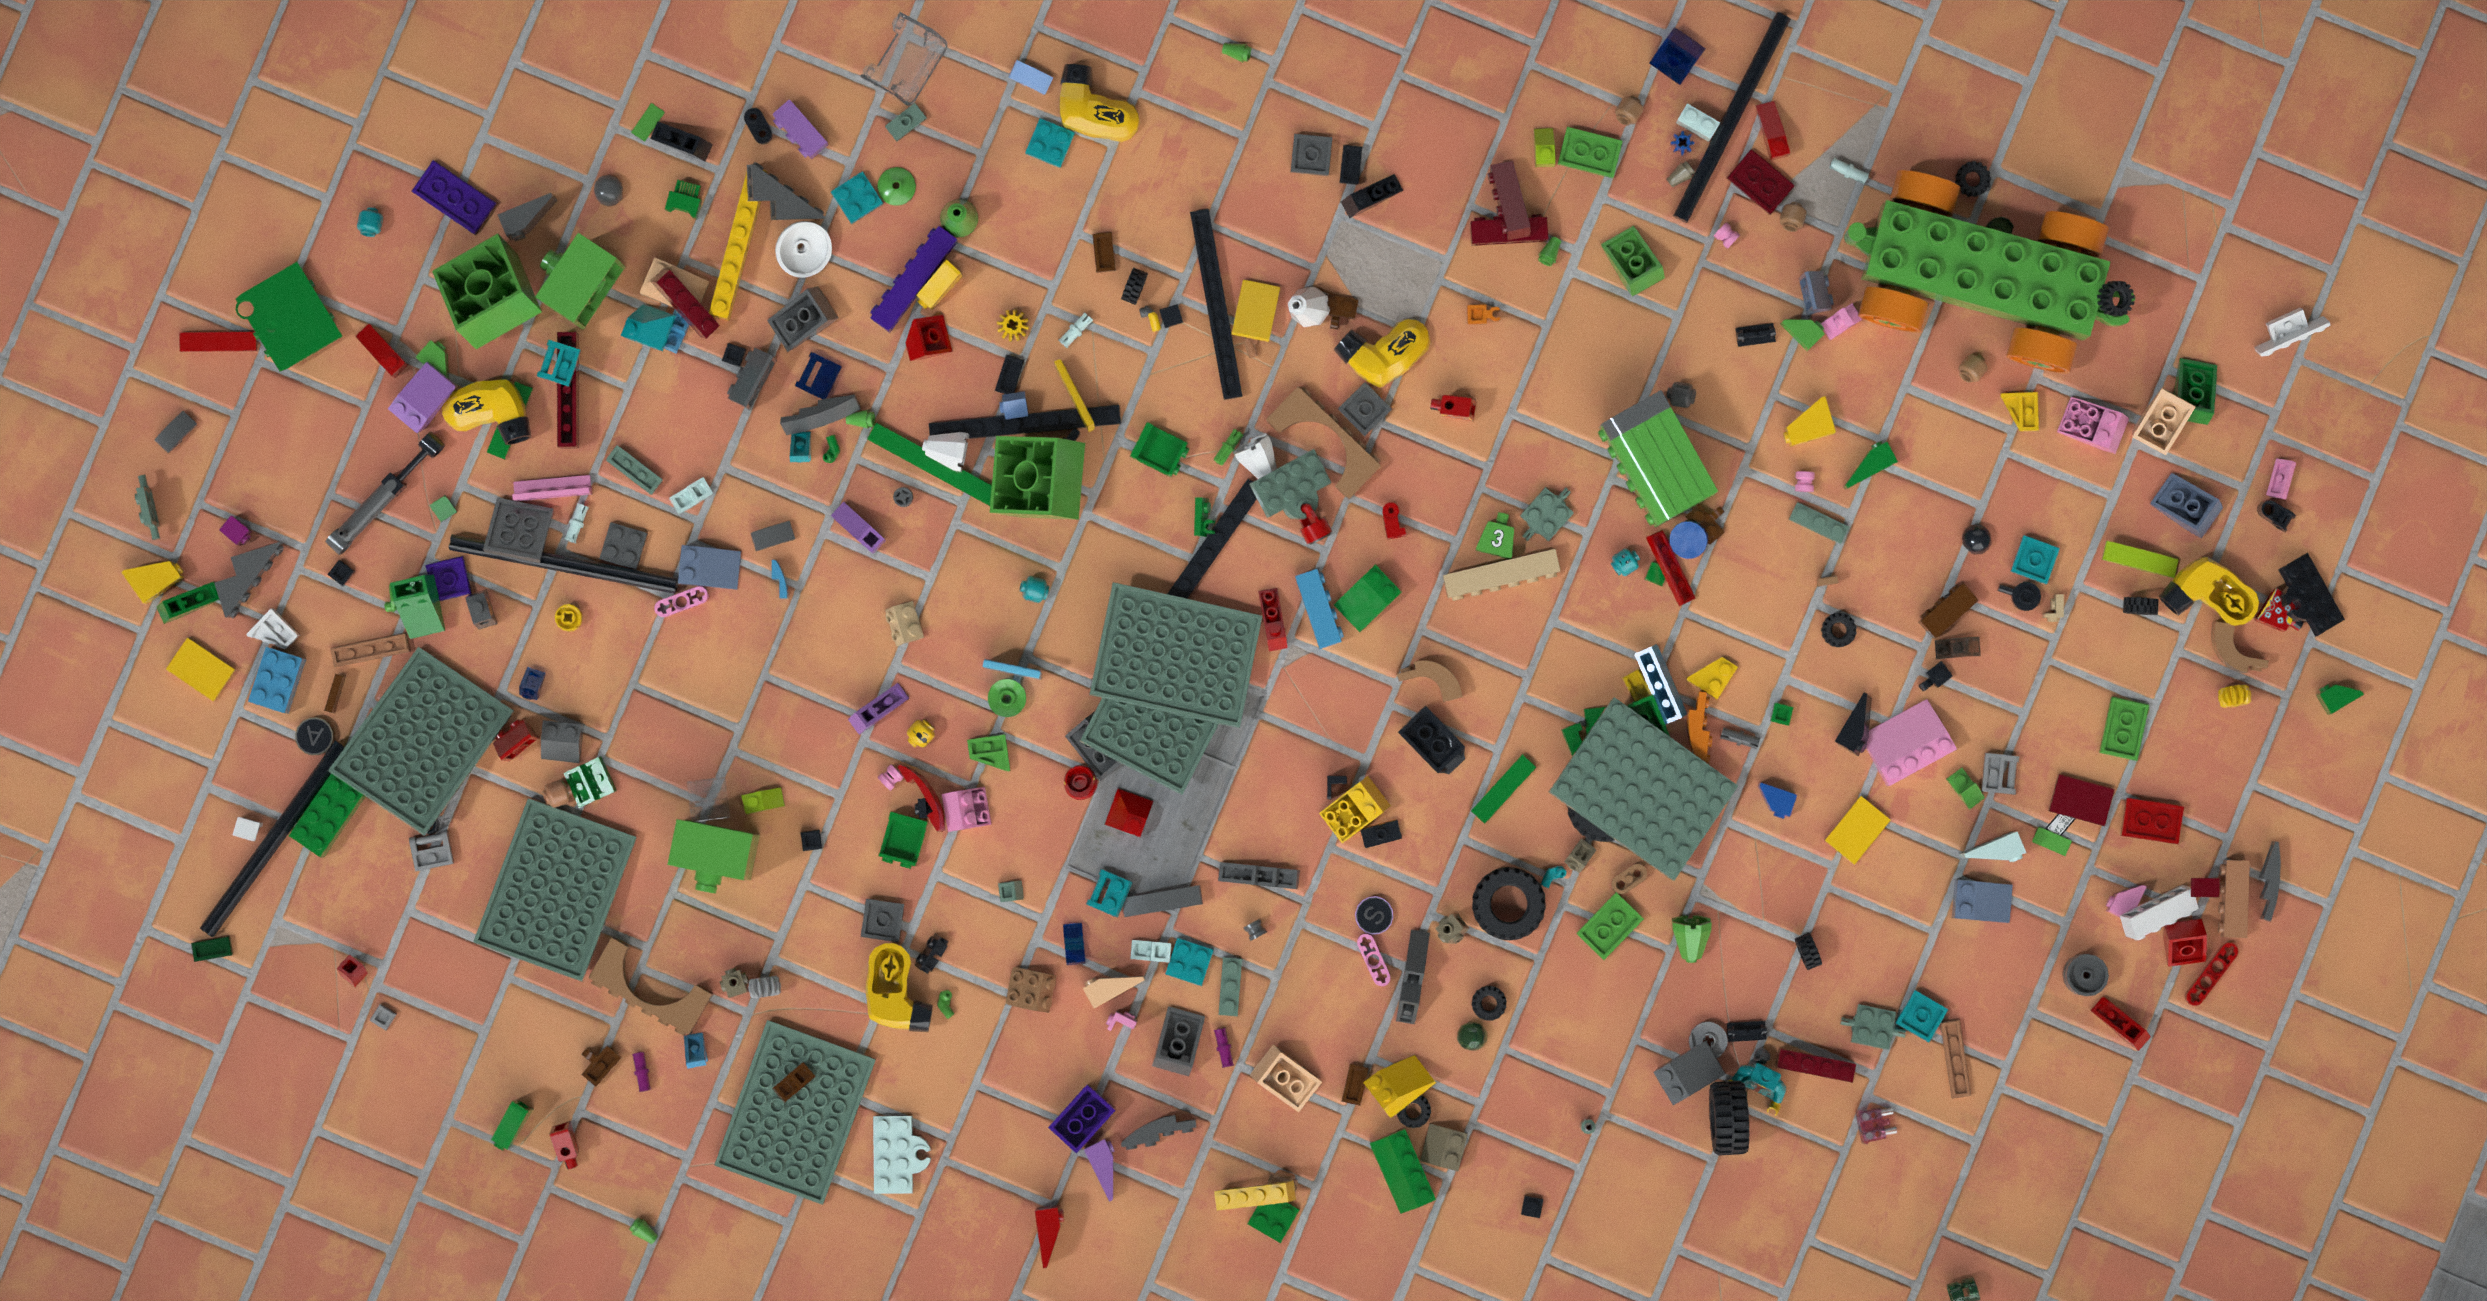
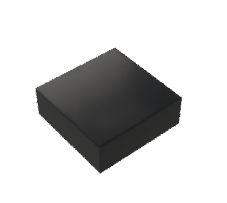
[1159,304,1183,329]
[722,343,747,367]
[327,560,355,587]
[800,830,822,852]

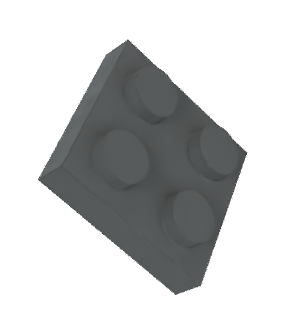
[1290,134,1332,176]
[1338,382,1392,437]
[599,522,648,570]
[861,899,905,942]

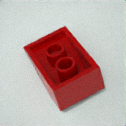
[493,719,539,762]
[1035,1205,1065,1268]

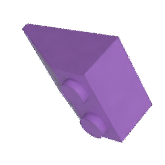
[388,361,457,433]

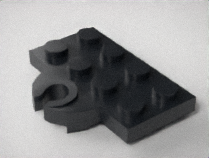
[2278,553,2345,637]

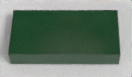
[191,936,233,962]

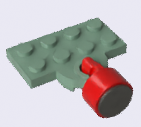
[1250,449,1332,545]

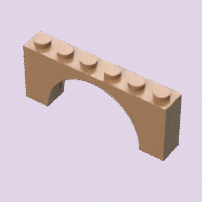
[1266,387,1381,500]
[588,937,713,1036]

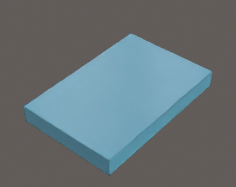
[982,659,1042,680]

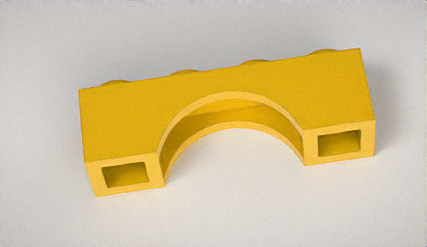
[1214,1180,1296,1211]

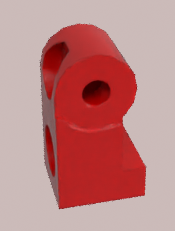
[1382,502,1406,540]

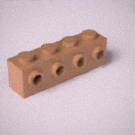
[2218,860,2250,938]

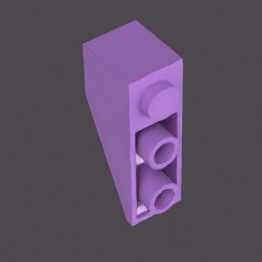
[831,502,886,554]

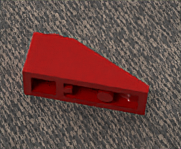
[1755,101,1790,161]
[355,323,408,378]
[2090,996,2151,1051]

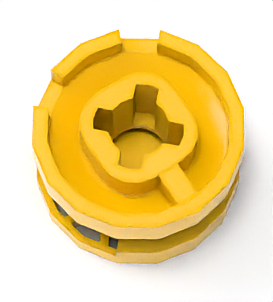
[555,604,583,632]

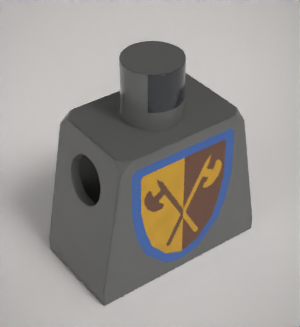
[466,589,497,630]

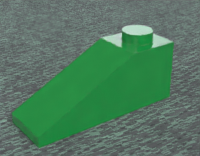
[1843,441,1898,490]
[156,581,220,624]

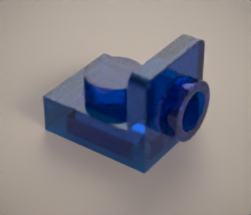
[519,667,545,700]

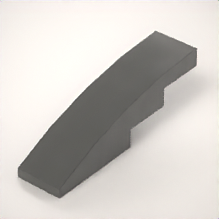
[780,395,861,435]
[2259,841,2281,922]
[1218,862,1300,889]
[1123,885,1203,917]

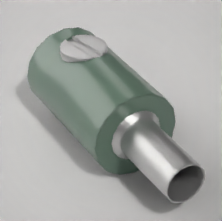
[1580,1118,1595,1134]

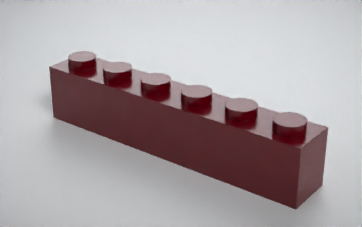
[557,332,579,449]

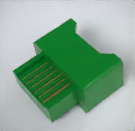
[665,179,702,219]

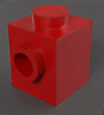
[336,954,368,987]

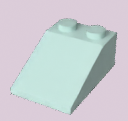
[1959,831,2026,862]

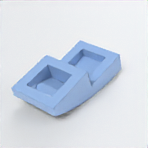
[1008,60,1053,95]

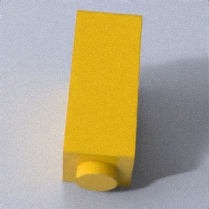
[916,260,963,310]
[1783,396,1836,447]
[121,561,184,604]

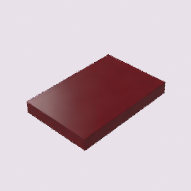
[1726,149,1795,215]
[2048,774,2115,826]

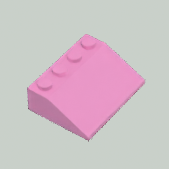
[1866,699,1957,786]

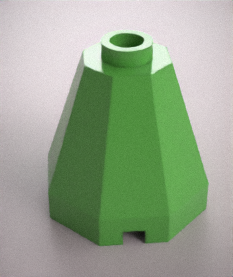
[1672,915,1712,963]

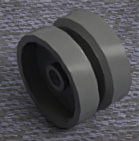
[2062,954,2109,996]

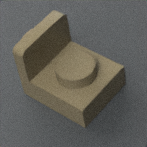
[1564,838,1596,873]

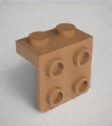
[1006,967,1056,1013]

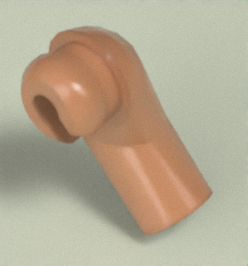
[1244,337,1259,358]

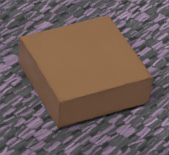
[1816,575,1839,587]

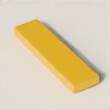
[1054,359,1095,432]

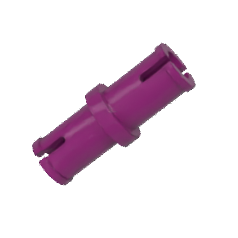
[1214,1028,1234,1068]
[632,1052,651,1092]

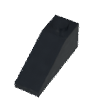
[650,122,713,162]
[1835,692,1872,756]

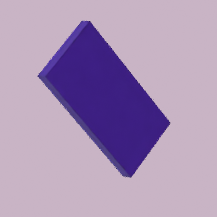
[411,160,496,235]

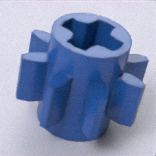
[1670,131,1695,156]

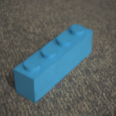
[1295,569,1344,649]
[1635,644,1687,724]

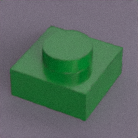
[1770,703,1794,726]

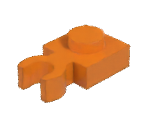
[1467,305,1500,325]

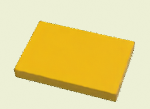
[1232,280,1280,342]
[166,638,235,701]
[1824,796,1891,865]

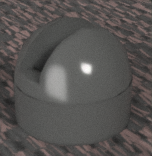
[1753,1047,1771,1064]

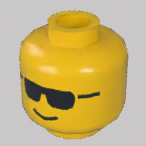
[907,719,935,748]

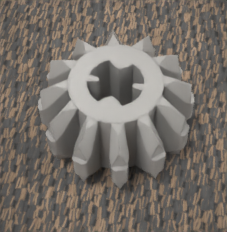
[748,976,781,998]

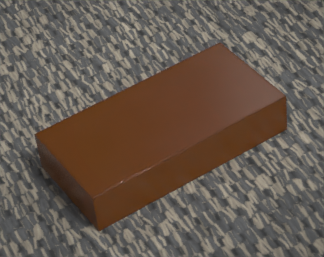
[1093,232,1116,273]
[324,674,346,713]
[1341,1064,1369,1106]

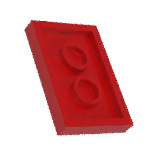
[2120,798,2184,845]

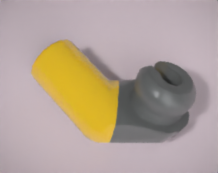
[1139,306,1161,332]

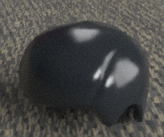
[1962,525,1992,555]

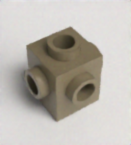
[1435,914,1470,944]
[720,968,749,998]

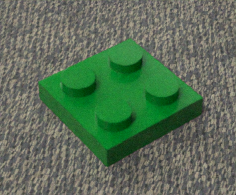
[1247,1202,1300,1243]

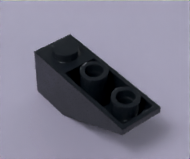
[1341,174,1403,219]

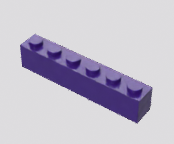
[870,226,958,333]

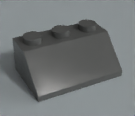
[727,348,777,411]
[1065,711,1121,781]

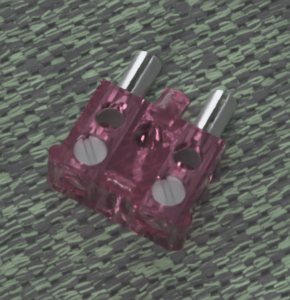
[1855,1108,1897,1144]

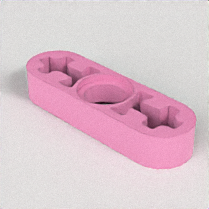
[654,586,709,617]
[1357,934,1390,986]

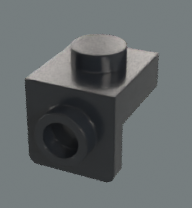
[915,798,933,818]

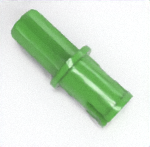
[1214,429,1244,465]

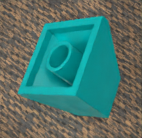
[621,304,676,352]

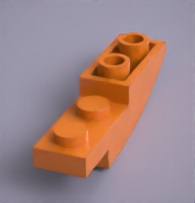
[1687,691,1713,764]

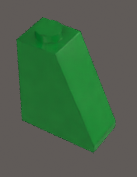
[491,1099,534,1151]

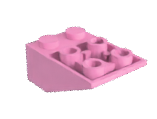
[2057,397,2129,454]

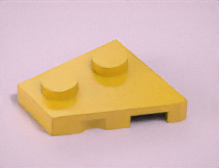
[2001,392,2039,432]
[1686,657,1738,699]

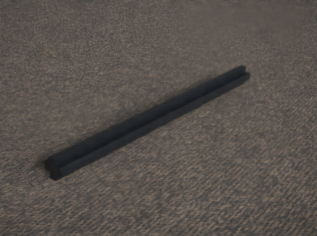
[1673,12,1791,223]
[449,534,678,594]
[200,740,345,937]

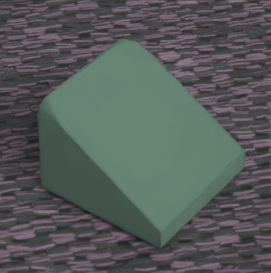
[998,880,1024,902]

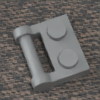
[1981,753,2019,795]
[409,830,454,871]

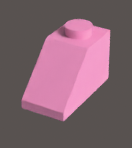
[2106,885,2146,918]

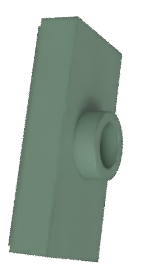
[885,103,927,142]

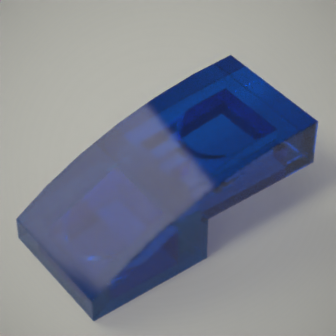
[1063,923,1086,965]

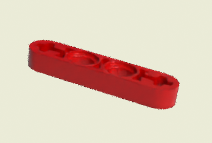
[2185,943,2238,1006]

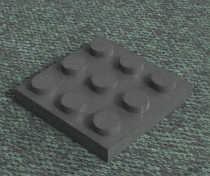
[483,498,554,563]

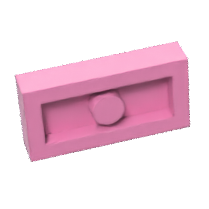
[2266,458,2296,500]

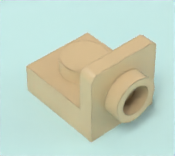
[2042,594,2064,622]

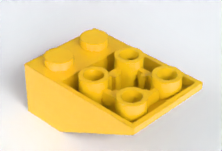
[1319,776,1391,843]

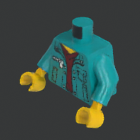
[1728,1063,1786,1116]

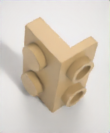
[885,601,924,646]

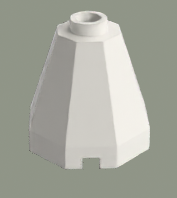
[1288,287,1330,327]
[922,432,969,472]
[1233,433,1277,479]

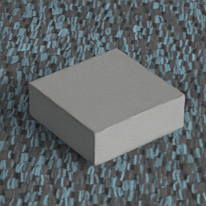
[370,1004,397,1031]

